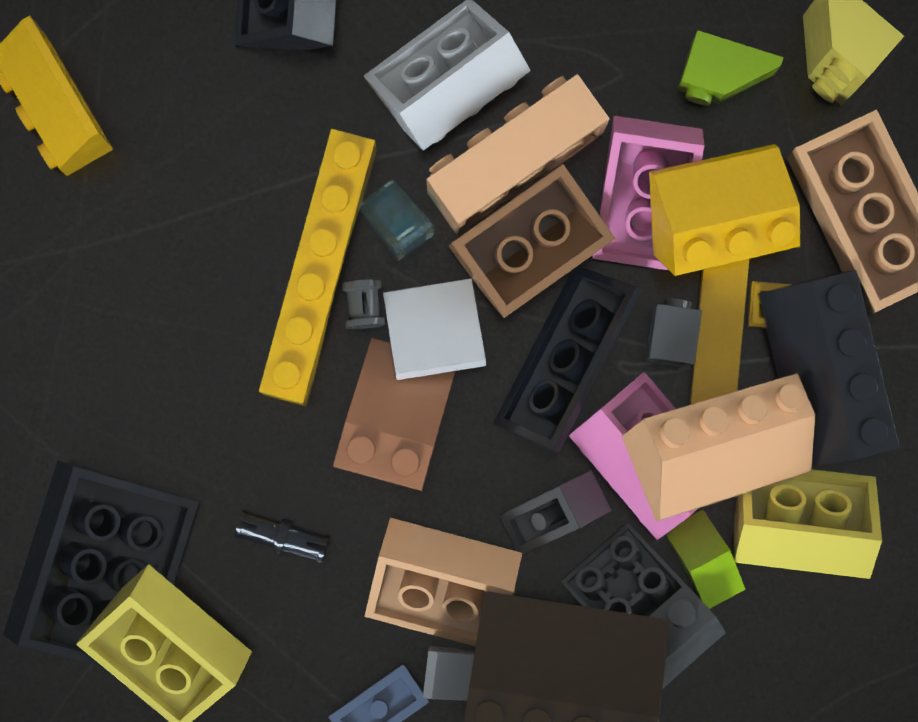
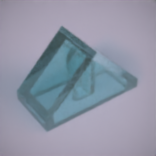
[360,179,434,261]

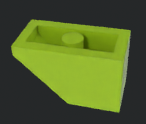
[677,30,784,106]

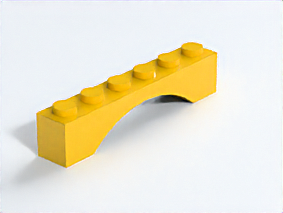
[259,129,377,406]

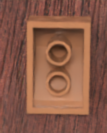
[333,338,455,491]

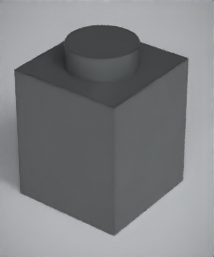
[645,298,702,368]

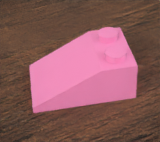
[592,116,705,270]

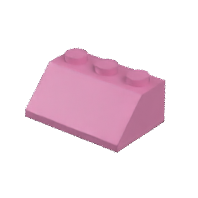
[569,372,697,540]

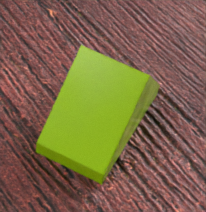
[665,509,746,609]

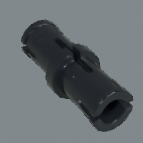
[235,509,330,564]

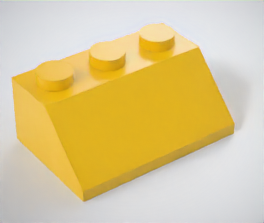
[0,15,113,176]
[649,144,800,276]

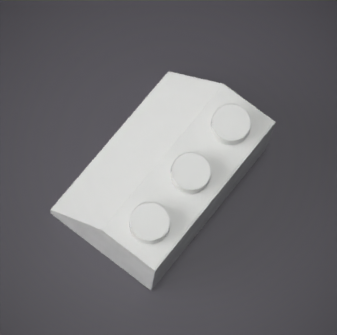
[364,0,531,151]

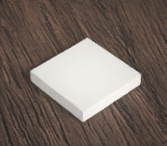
[383,278,486,380]

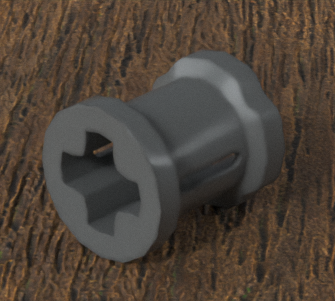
[342,279,385,329]

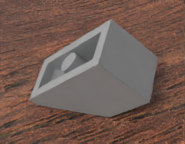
[423,645,475,701]

